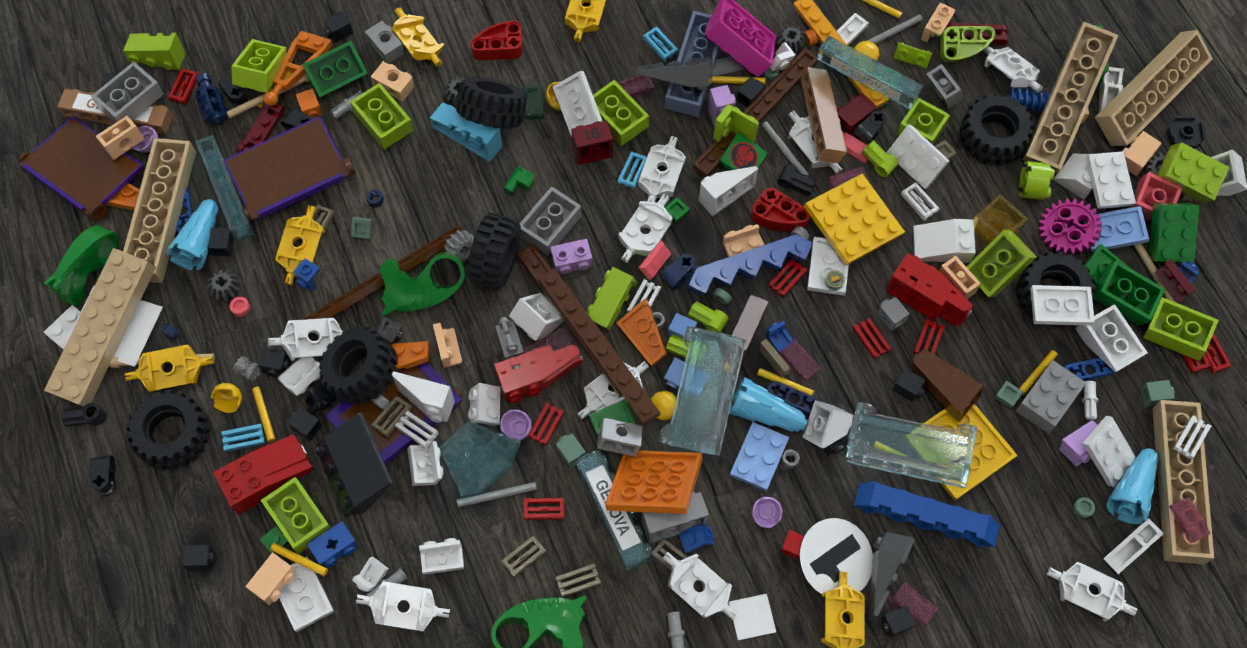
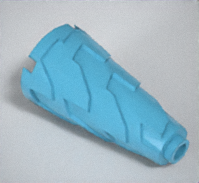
[166,199,219,270]
[729,377,808,432]
[1106,448,1159,524]

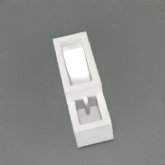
[1099,67,1124,113]
[1103,518,1164,574]

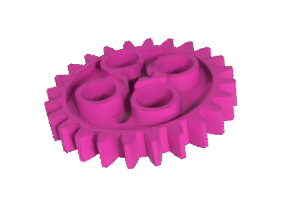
[1039,198,1102,256]

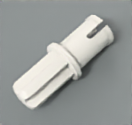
[1082,381,1098,420]

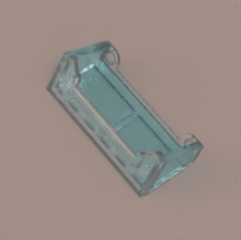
[660,326,746,456]
[846,402,978,488]

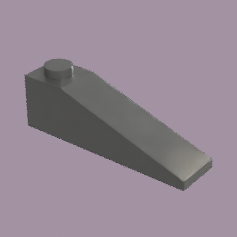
[636,57,713,89]
[868,532,915,620]

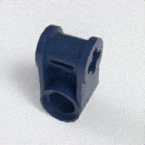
[660,254,695,290]

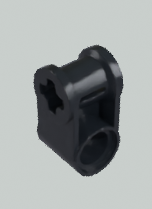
[218,75,248,107]
[280,108,312,130]
[853,110,887,145]
[89,455,116,496]

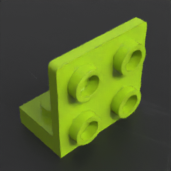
[713,104,759,142]

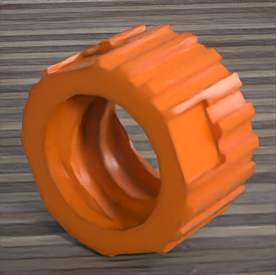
[805,29,818,47]

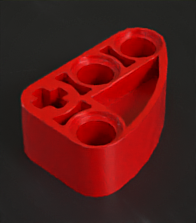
[471,21,523,60]
[751,188,810,232]

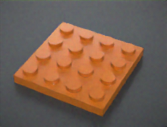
[605,451,703,514]

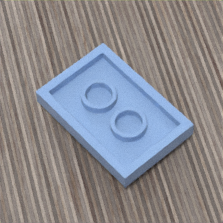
[1083,206,1149,253]
[730,422,789,491]

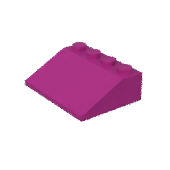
[705,0,776,77]

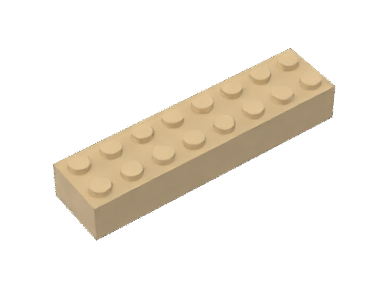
[1022,22,1118,173]
[1095,30,1213,146]
[123,138,196,283]
[44,248,156,407]
[1153,400,1214,564]

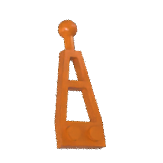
[263,31,333,106]

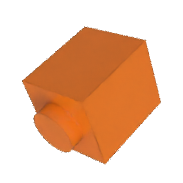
[296,89,322,119]

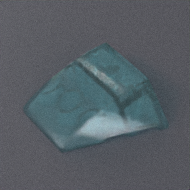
[439,421,521,497]

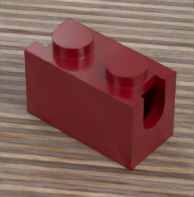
[837,93,877,135]

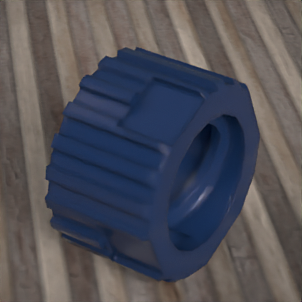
[366,189,384,208]
[161,323,181,340]

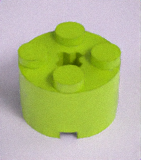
[1019,161,1055,200]

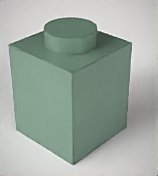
[1140,380,1175,408]
[556,433,586,469]

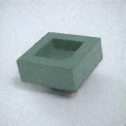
[351,217,372,239]
[995,381,1023,409]

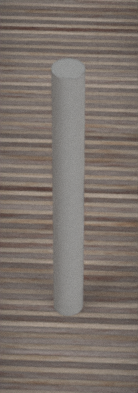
[867,14,923,44]
[762,122,809,176]
[457,482,537,507]

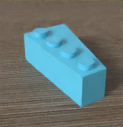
[430,102,502,162]

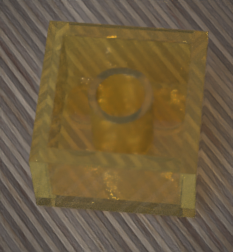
[974,194,1028,244]

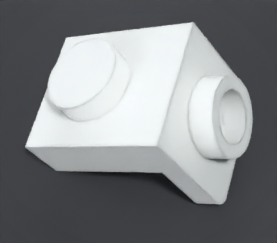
[770,43,795,71]
[352,557,389,592]

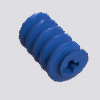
[1009,87,1049,114]

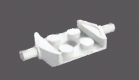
[983,45,1043,93]
[788,111,843,174]
[638,136,686,202]
[619,194,672,263]
[268,318,343,361]
[577,361,649,420]
[663,552,738,620]
[1046,562,1137,622]
[356,581,450,631]

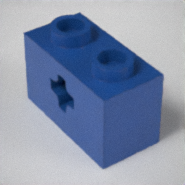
[307,521,358,568]

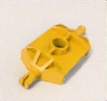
[565,0,606,42]
[392,7,444,67]
[275,205,325,286]
[125,345,214,392]
[821,572,865,648]

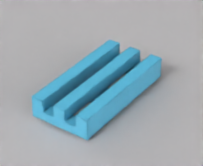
[643,27,678,62]
[617,151,647,190]
[221,424,265,452]

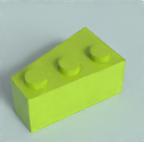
[123,33,186,70]
[587,267,638,330]

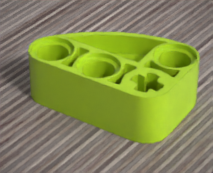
[940,26,995,63]

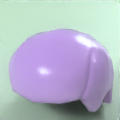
[132,125,158,153]
[500,410,532,440]
[751,497,783,528]

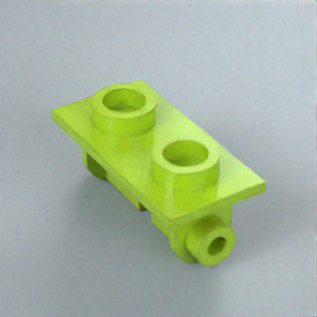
[893,42,932,69]

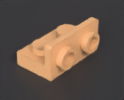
[921,3,955,42]
[722,224,764,257]
[433,323,462,368]

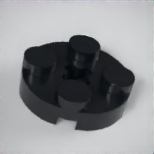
[1167,115,1206,149]

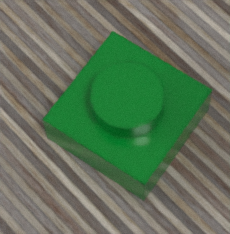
[664,197,690,223]
[260,526,289,554]

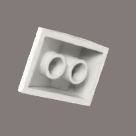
[699,166,758,216]
[913,219,975,263]
[1075,304,1148,372]
[392,371,455,423]

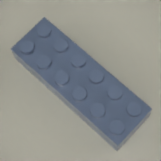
[665,11,720,117]

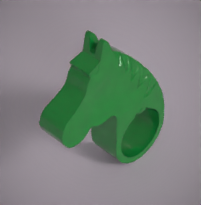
[44,225,119,306]
[380,252,465,315]
[491,596,586,648]

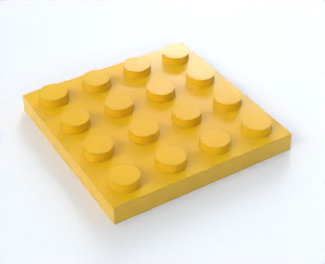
[804,173,905,266]
[904,404,1017,501]

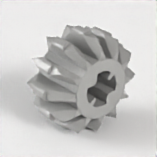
[444,230,474,262]

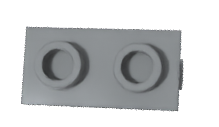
[496,317,524,359]

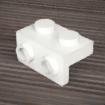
[278,357,321,396]
[468,383,500,426]
[407,441,443,486]
[419,538,464,575]

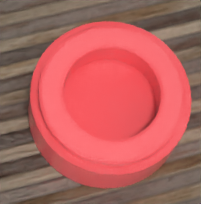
[229,297,250,317]

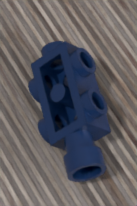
[194,73,228,124]

